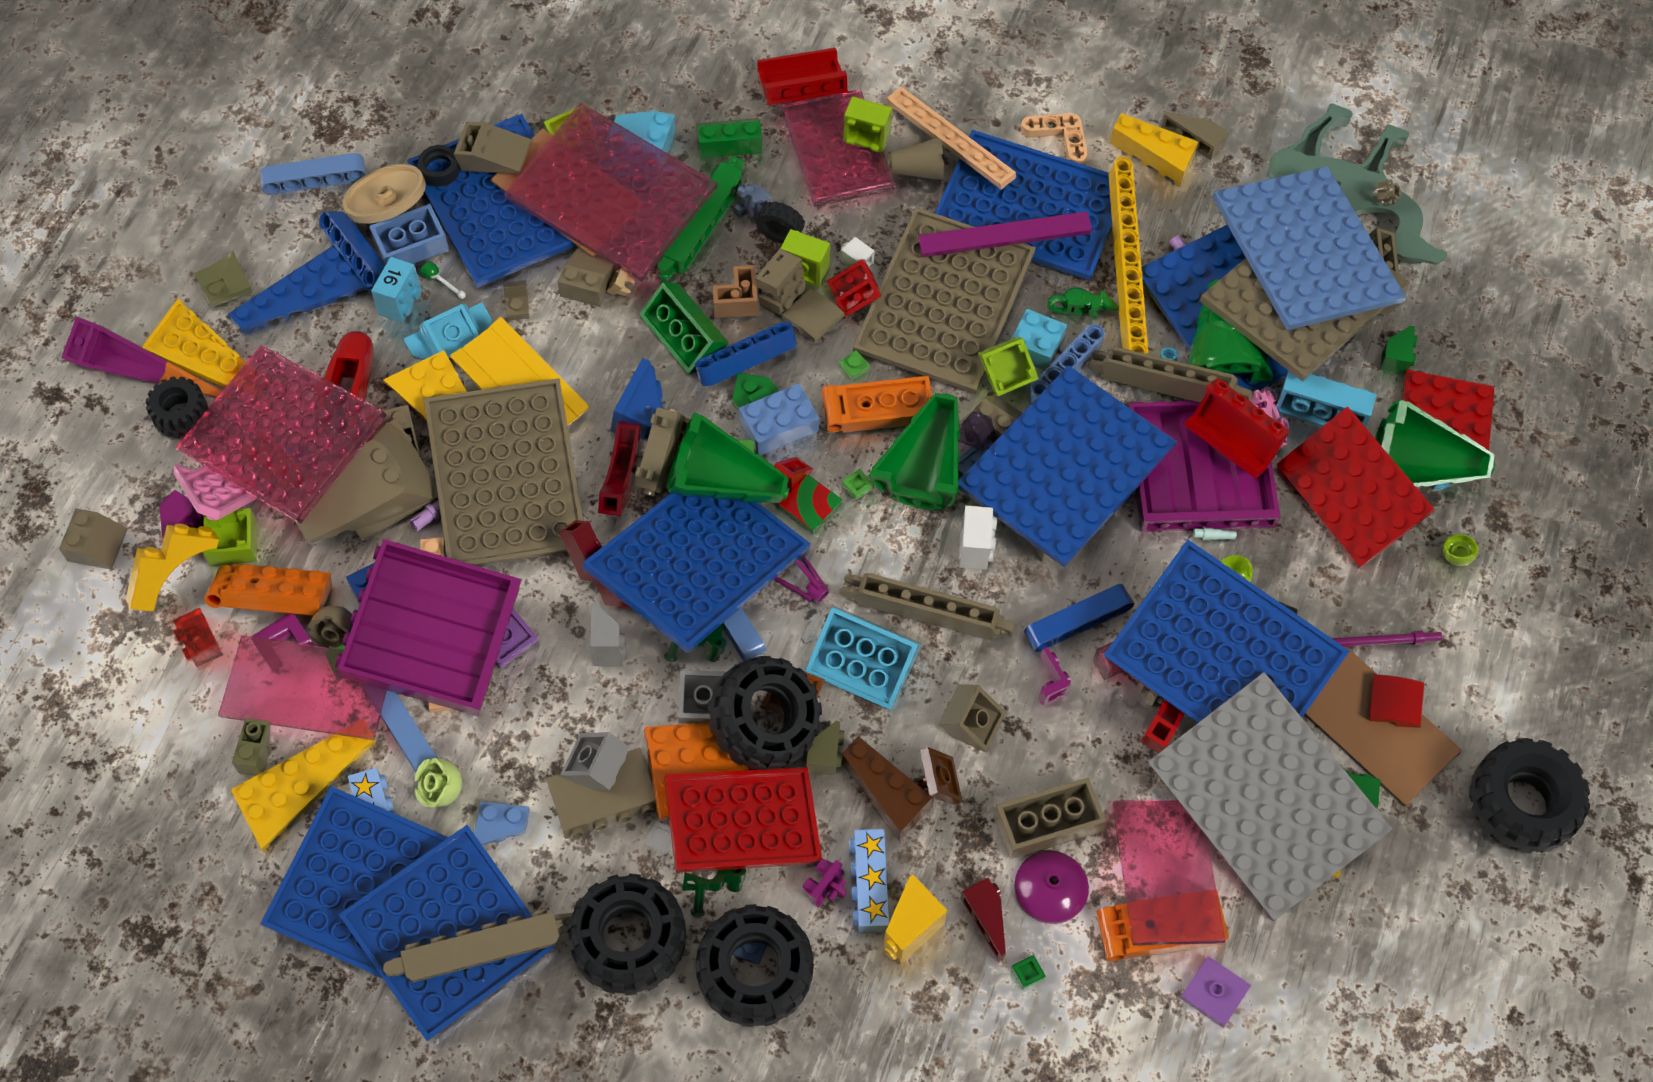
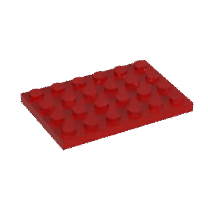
[1276,406,1435,568]
[664,767,822,873]

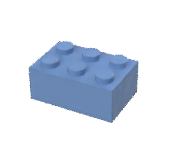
[369,204,449,265]
[739,383,819,456]

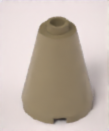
[887,138,944,181]

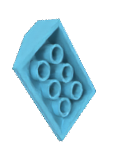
[596,111,676,195]
[805,607,922,710]

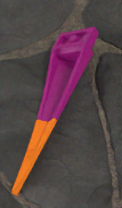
[61,317,235,400]

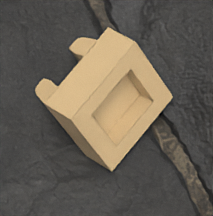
[606,267,635,296]

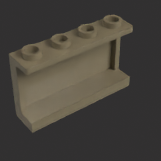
[546,748,657,839]

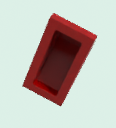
[774,457,813,493]

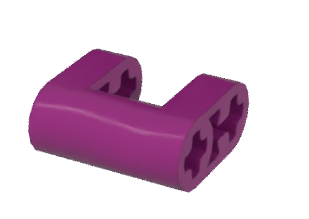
[250,613,315,672]

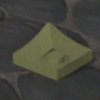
[194,251,252,308]

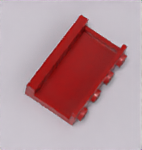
[757,48,848,105]
[1184,378,1290,479]

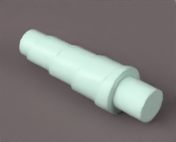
[1193,527,1237,540]

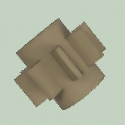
[1374,179,1401,206]

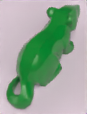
[1047,287,1119,318]

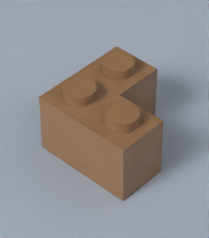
[713,265,758,318]

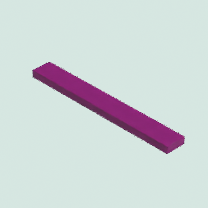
[918,212,1092,258]

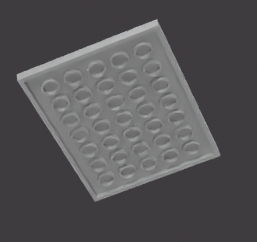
[1148,672,1392,921]

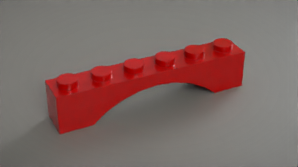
[1139,700,1185,754]

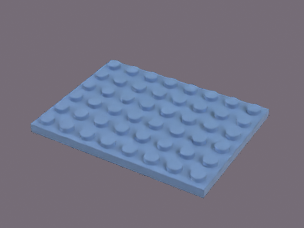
[1212,166,1406,330]

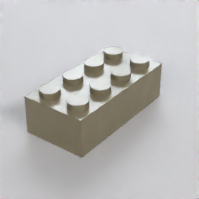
[994,777,1106,860]

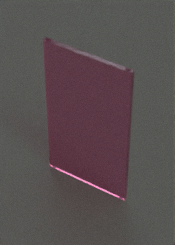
[218,635,387,740]
[1112,800,1226,946]

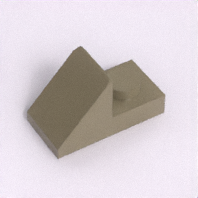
[504,280,529,321]

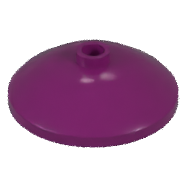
[1014,851,1089,924]

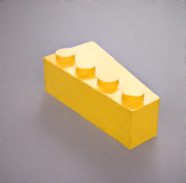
[1110,113,1198,187]

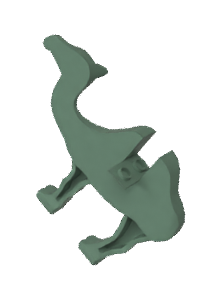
[1267,103,1447,265]

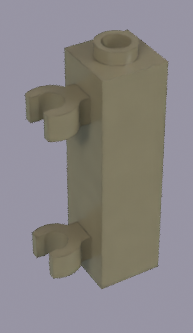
[635,407,685,497]

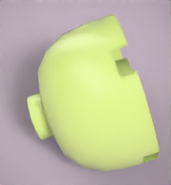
[414,758,462,808]

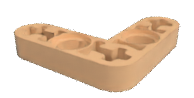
[1021,113,1087,165]

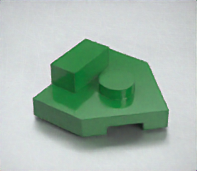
[732,373,779,411]

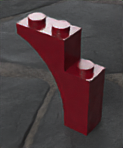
[598,421,641,516]
[559,520,633,610]

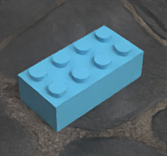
[1276,371,1377,427]

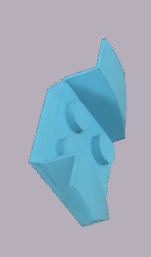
[403,302,492,360]

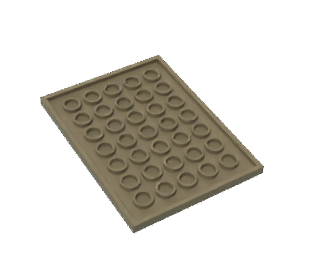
[853,207,1036,394]
[1200,258,1410,382]
[424,378,583,567]

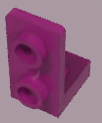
[1039,647,1071,706]

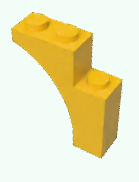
[126,524,219,611]

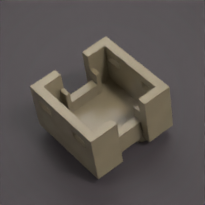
[755,249,806,316]

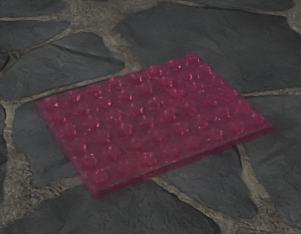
[504,103,718,282]
[176,345,387,524]

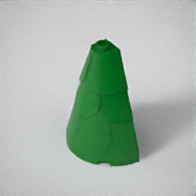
[1187,279,1273,383]
[869,393,960,510]
[1375,400,1495,487]
[667,412,789,503]

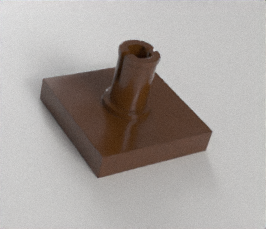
[913,747,963,805]

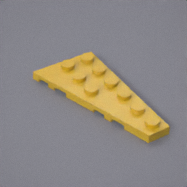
[142,298,268,402]
[383,350,467,421]
[231,719,376,853]

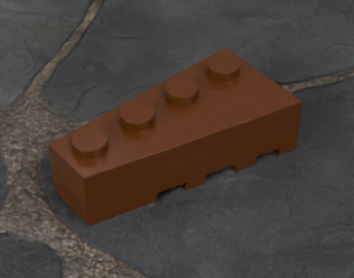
[842,736,933,842]

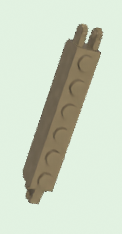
[1087,346,1252,403]
[840,573,1015,641]
[383,909,573,983]

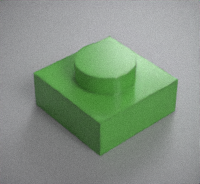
[839,350,870,381]
[842,469,874,501]

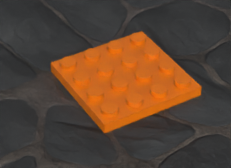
[643,722,749,822]

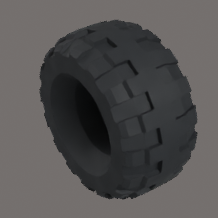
[707,656,822,770]
[1469,738,1590,854]
[568,873,686,996]
[696,904,814,1027]

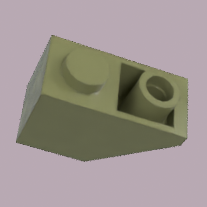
[232,718,270,776]
[806,721,845,775]

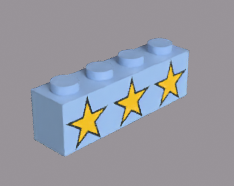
[348,767,394,811]
[849,829,889,934]

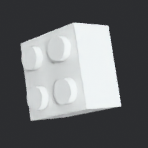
[959,505,997,570]

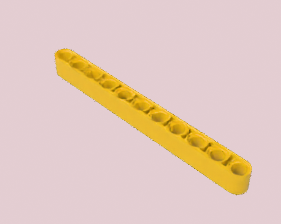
[1108,156,1148,354]

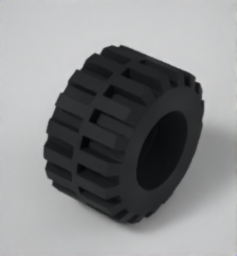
[145,377,209,438]

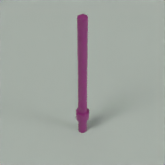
[1332,631,1442,647]

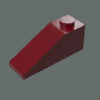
[960,877,1006,963]

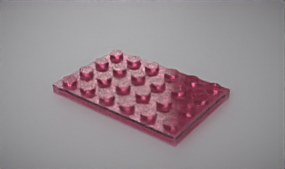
[782,89,895,207]

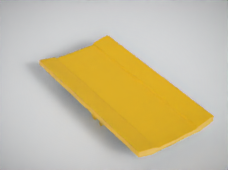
[449,317,589,426]

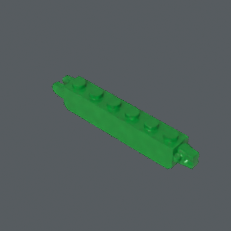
[657,156,744,282]

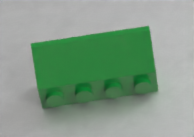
[639,282,729,374]

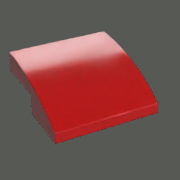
[827,259,882,318]
[1369,674,1425,728]

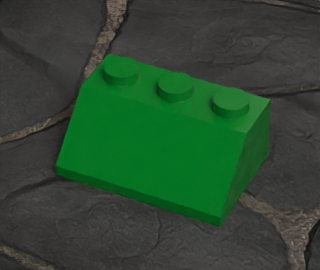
[696,118,762,159]

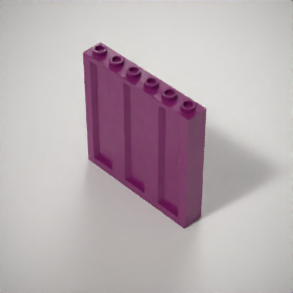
[1128,400,1281,532]
[335,539,521,716]

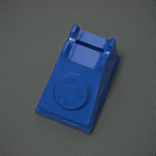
[610,358,665,441]

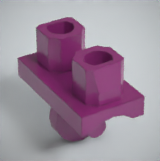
[802,859,847,908]

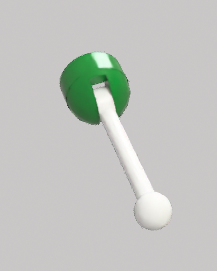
[420,261,466,299]

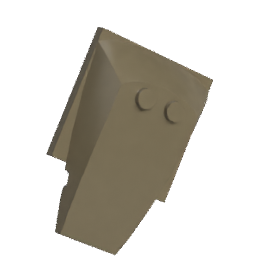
[285,418,438,544]

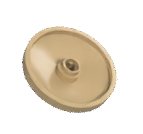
[342,164,426,224]

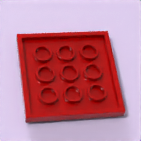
[1402,369,1495,451]

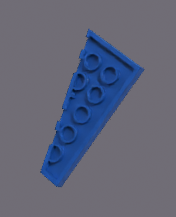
[228,245,373,332]

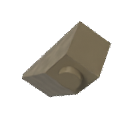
[1161,112,1229,160]

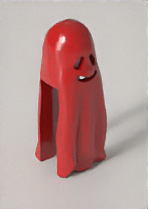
[315,331,374,439]

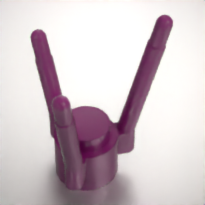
[774,557,830,603]

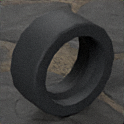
[418,145,460,186]

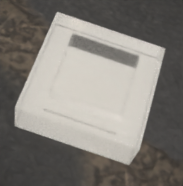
[644,821,672,855]

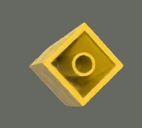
[883,874,948,965]

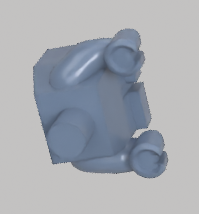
[734,183,771,219]

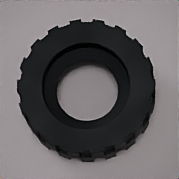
[755,201,805,244]

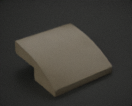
[781,289,845,342]

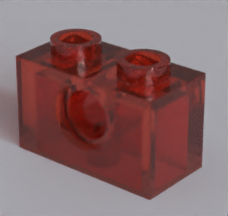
[173,608,223,667]

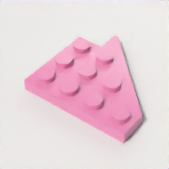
[173,464,266,520]

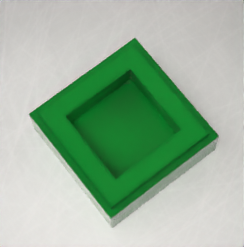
[1011,955,1046,990]

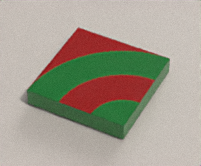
[778,474,843,534]

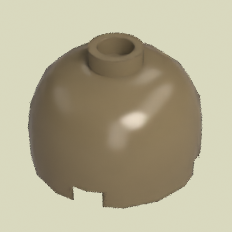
[308,605,353,649]

